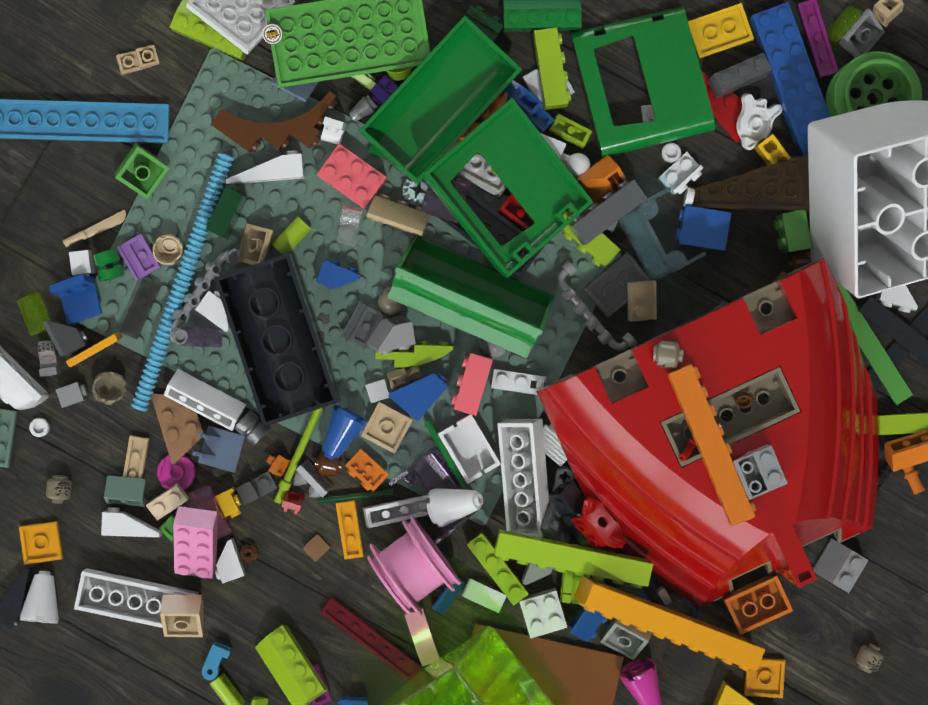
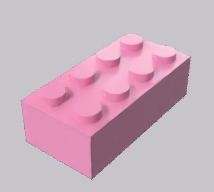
[173,506,217,579]

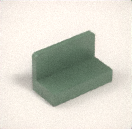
[104,476,146,507]

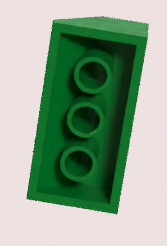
[503,0,582,32]

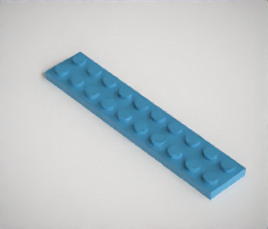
[0,99,170,143]

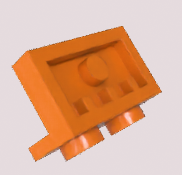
[345,448,389,492]

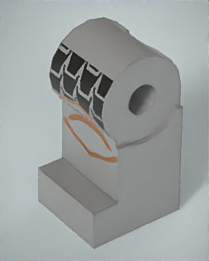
[38,340,61,377]

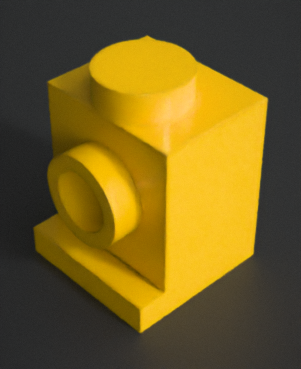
[215,487,242,518]

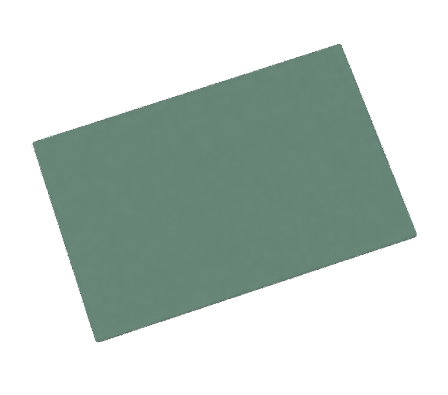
[78,49,621,525]

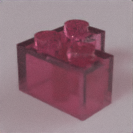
[188,484,233,540]

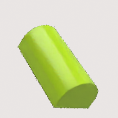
[549,114,592,149]
[272,216,312,255]
[209,673,246,705]

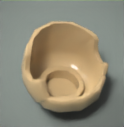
[153,234,183,265]

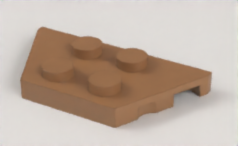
[151,393,203,465]

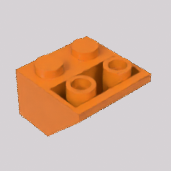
[577,155,626,204]

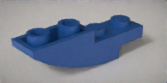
[502,80,555,133]

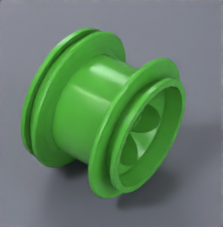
[826,52,922,117]

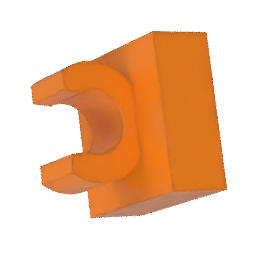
[266,455,291,477]

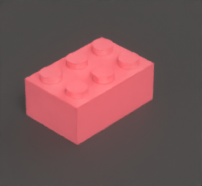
[317,143,387,210]
[451,353,493,416]

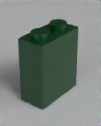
[206,186,248,240]

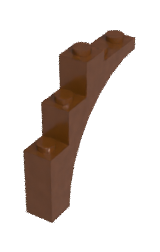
[210,91,338,153]

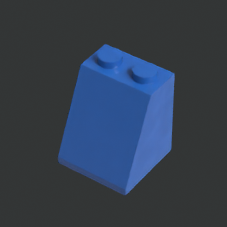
[388,372,449,422]

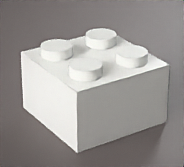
[520,588,567,639]

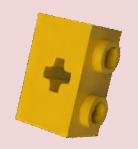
[754,134,791,166]

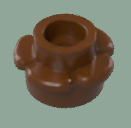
[734,389,754,408]
[239,545,258,563]

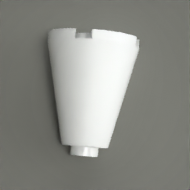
[427,488,483,527]
[20,571,59,623]

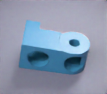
[202,641,232,680]

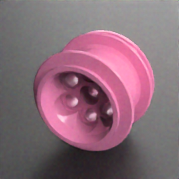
[367,516,462,615]

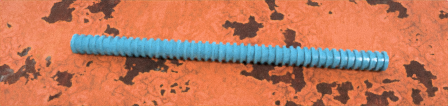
[131,152,234,412]

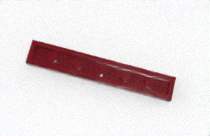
[320,597,422,682]

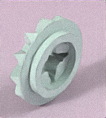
[403,178,433,206]

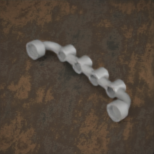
[170,248,241,345]
[557,260,638,351]

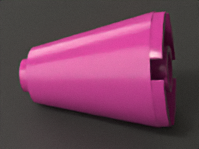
[619,658,662,705]

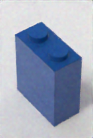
[675,206,731,252]

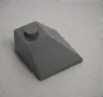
[42,320,89,356]

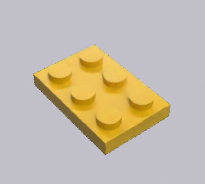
[688,3,754,59]

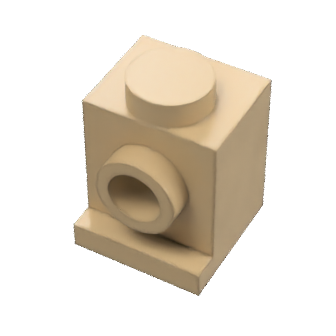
[872,0,904,27]

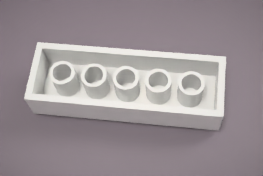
[497,419,549,538]
[74,568,199,628]

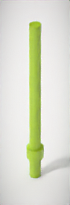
[274,408,323,504]

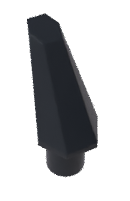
[878,462,892,484]

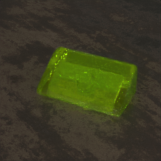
[827,6,863,44]
[17,293,50,336]

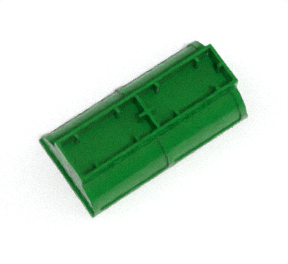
[359,16,522,184]
[387,234,555,358]

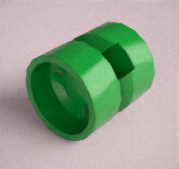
[93,249,125,282]

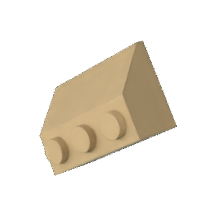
[366,194,430,237]

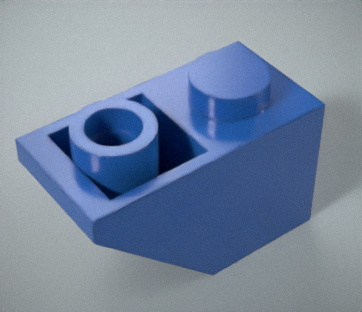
[316,259,361,290]

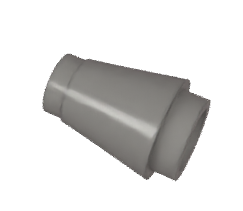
[349,95,378,122]

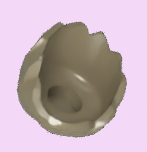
[92,371,127,405]

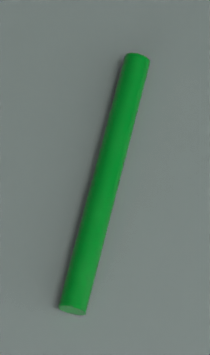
[424,419,469,490]

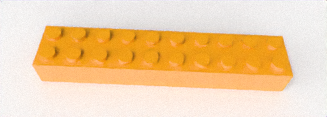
[574,576,765,671]

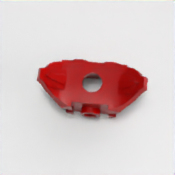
[571,496,626,549]

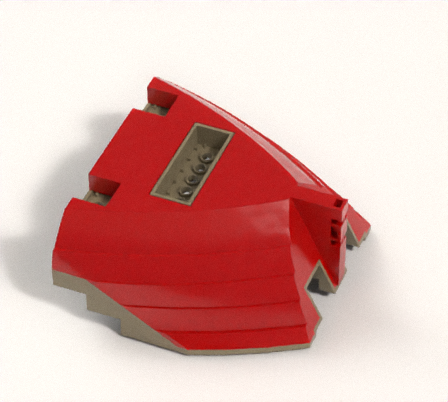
[536,257,879,608]

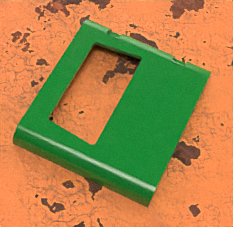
[570,6,715,158]
[423,98,593,278]

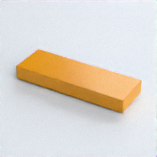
[66,331,123,367]
[336,500,364,560]

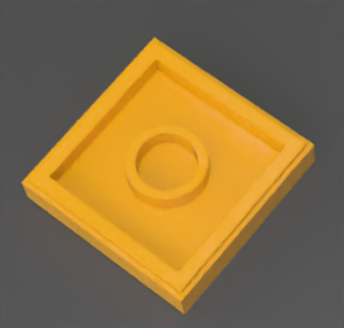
[19,521,63,564]
[744,658,785,698]

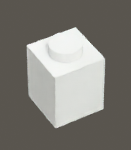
[69,250,95,276]

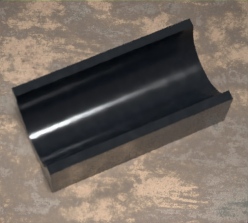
[214,253,341,427]

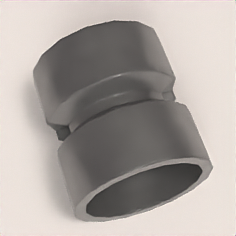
[234,410,271,446]

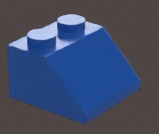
[568,606,608,642]

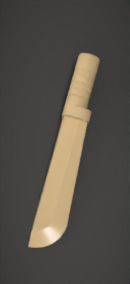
[63,210,126,247]

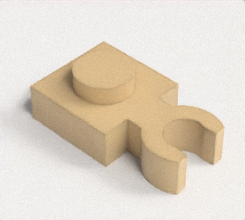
[386,365,422,389]

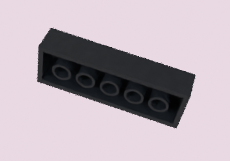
[427,179,544,279]

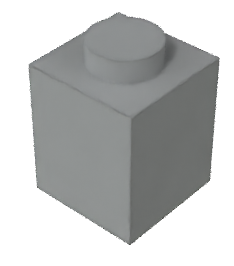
[56,382,88,408]

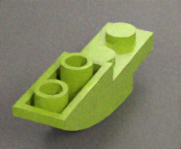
[375,341,453,367]

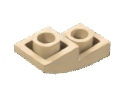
[116,45,159,75]

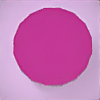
[157,455,196,490]

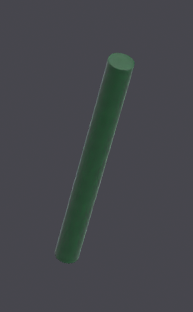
[317,488,394,504]

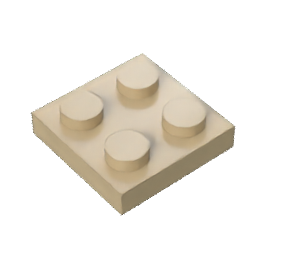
[361,402,413,454]

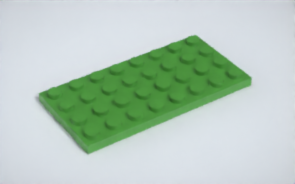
[265,0,430,88]

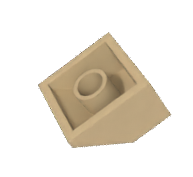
[160,594,204,637]

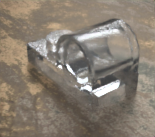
[336,205,363,247]

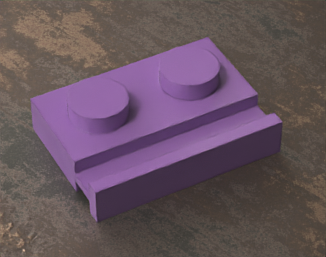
[117,234,161,281]

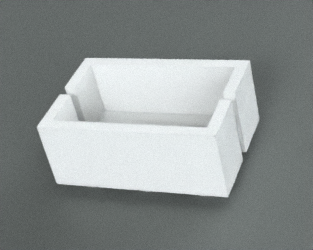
[438,414,501,484]

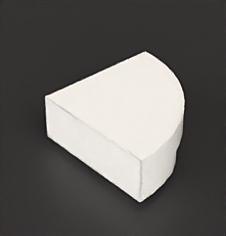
[656,586,672,605]

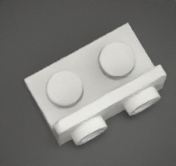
[658,152,703,195]

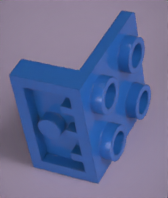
[49,274,102,325]

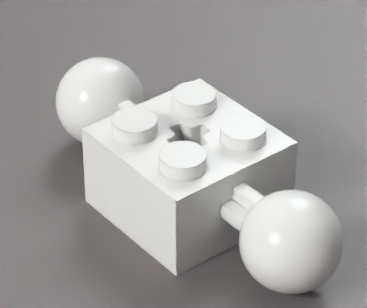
[540,133,590,178]

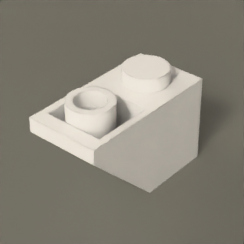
[876,285,918,313]

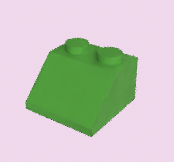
[114,143,170,200]

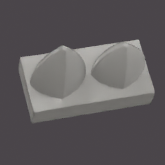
[293,459,334,498]

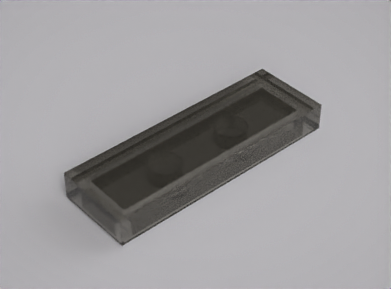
[119,279,161,339]

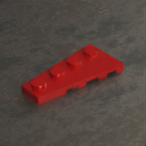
[701,71,742,143]

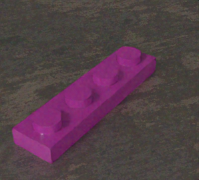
[796,0,839,78]

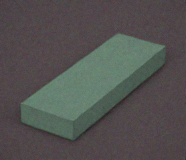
[0,408,18,468]

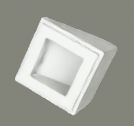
[366,379,390,403]

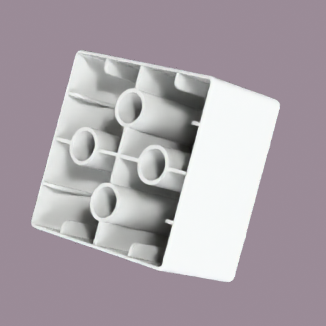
[808,100,928,298]

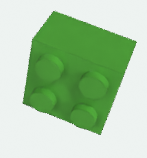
[774,211,812,254]

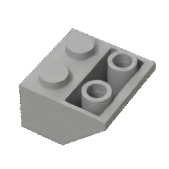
[367,315,416,354]
[733,444,788,500]

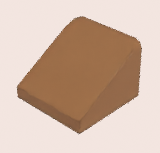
[303,534,331,562]

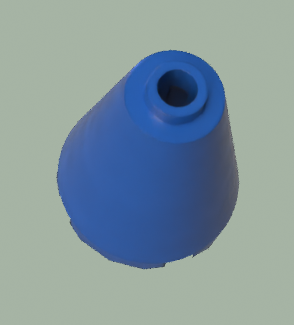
[321,404,368,460]

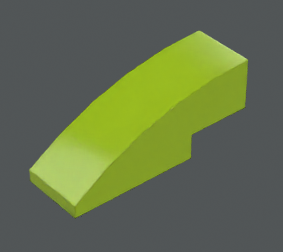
[877,412,928,435]

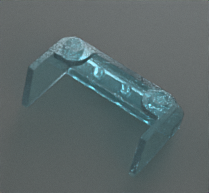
[619,187,706,280]

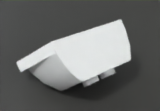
[0,346,50,410]

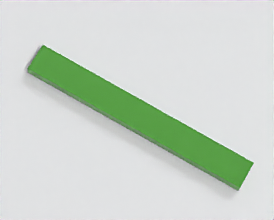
[836,281,913,405]

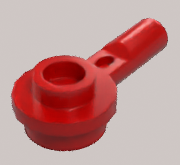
[678,437,699,461]

